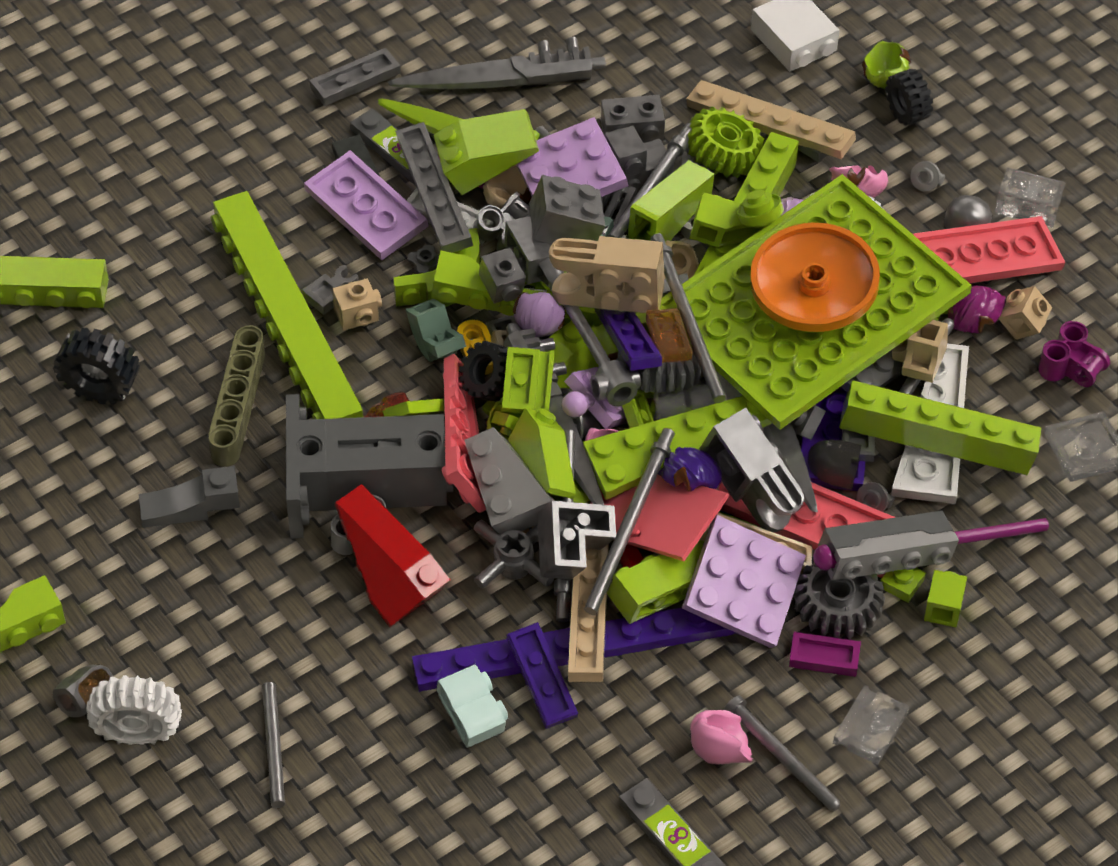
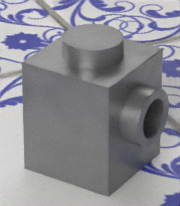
[479,248,526,304]

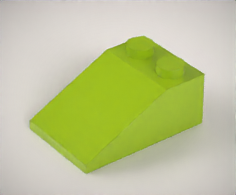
[433,109,539,195]

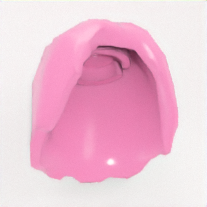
[690,710,753,764]

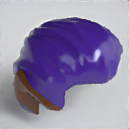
[658,447,722,491]

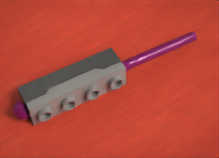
[813,511,1049,581]

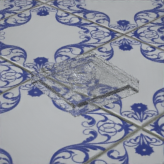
[1044,411,1118,482]

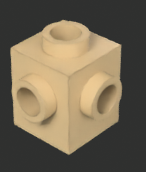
[332,278,382,331]
[999,286,1052,340]

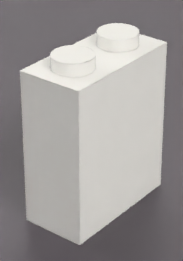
[751,0,839,72]

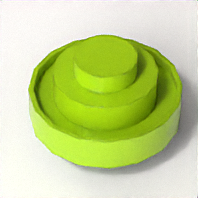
[737,190,784,228]

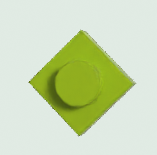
[491,411,519,437]
[880,568,926,603]

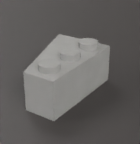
[464,427,554,534]

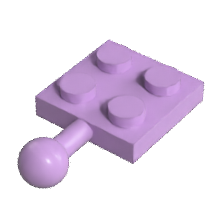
[562,367,628,429]

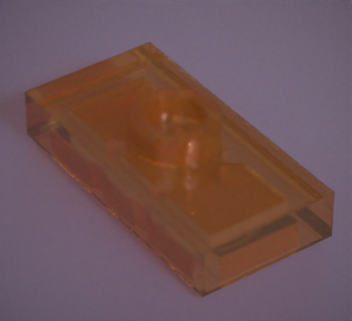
[646,308,693,363]

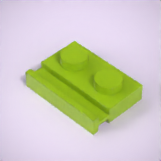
[502,347,555,414]

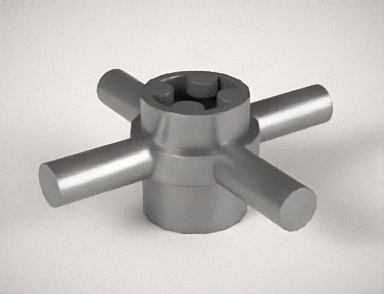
[474,519,554,589]

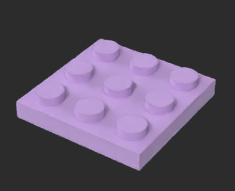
[516,117,628,197]
[682,515,806,648]

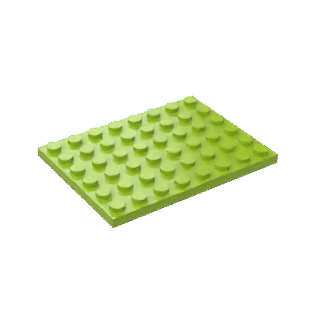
[656,174,972,430]

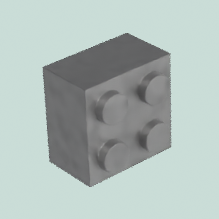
[529,175,605,245]

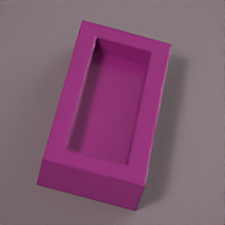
[789,632,861,677]

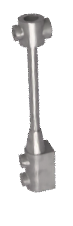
[504,217,641,406]

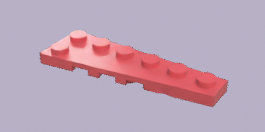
[442,353,486,513]

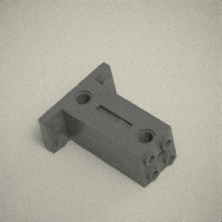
[286,394,453,539]

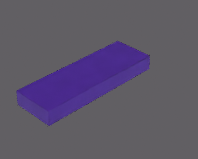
[506,622,578,729]

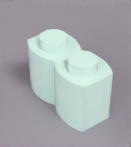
[437,665,508,748]

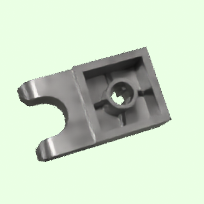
[699,408,804,532]

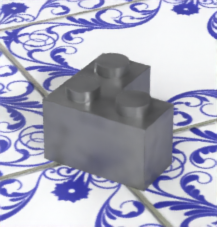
[605,126,674,198]
[537,501,616,579]

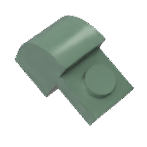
[406,299,466,362]

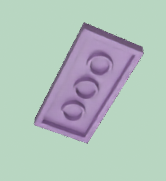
[304,150,428,260]

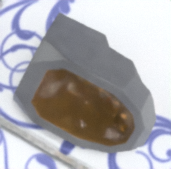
[53,665,113,717]

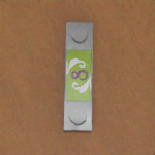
[619,778,726,866]

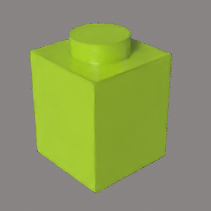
[924,570,967,628]

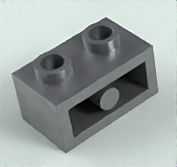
[600,95,665,142]

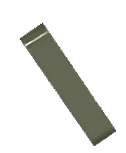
[208,325,265,467]

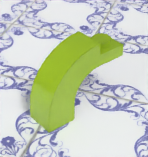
[393,228,480,307]

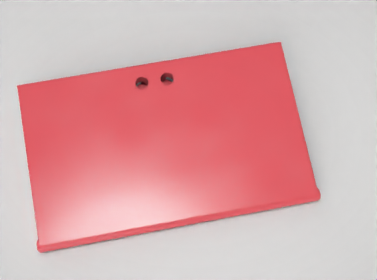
[589,474,729,561]

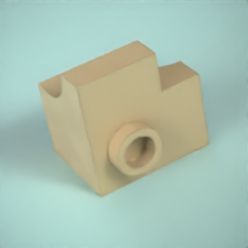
[892,320,948,383]

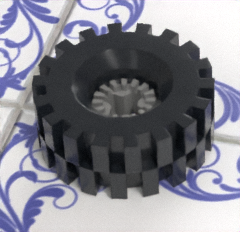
[53,328,140,404]

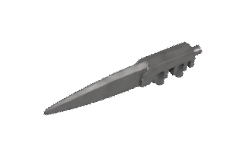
[388,37,606,89]
[504,322,604,505]
[763,423,818,512]

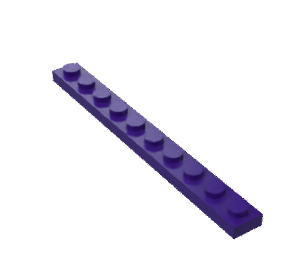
[412,608,738,692]

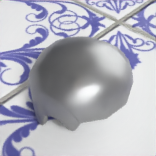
[944,195,992,229]

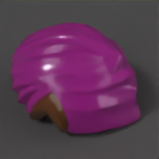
[947,285,1006,334]

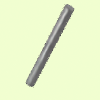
[262,682,285,808]

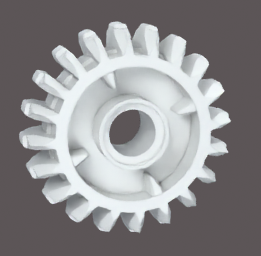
[86,675,182,745]

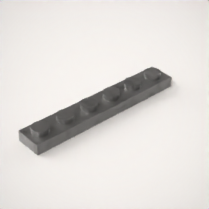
[396,122,473,253]

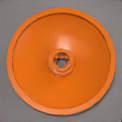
[751,223,880,332]

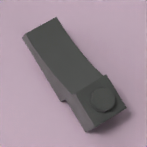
[139,466,240,528]

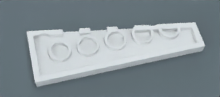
[891,343,969,504]

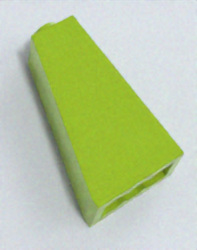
[628,160,714,241]

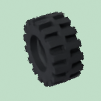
[885,69,933,126]
[459,341,508,402]

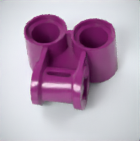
[1038,321,1110,387]

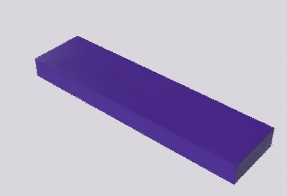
[595,308,662,371]

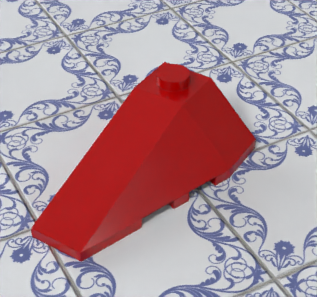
[335,484,450,627]

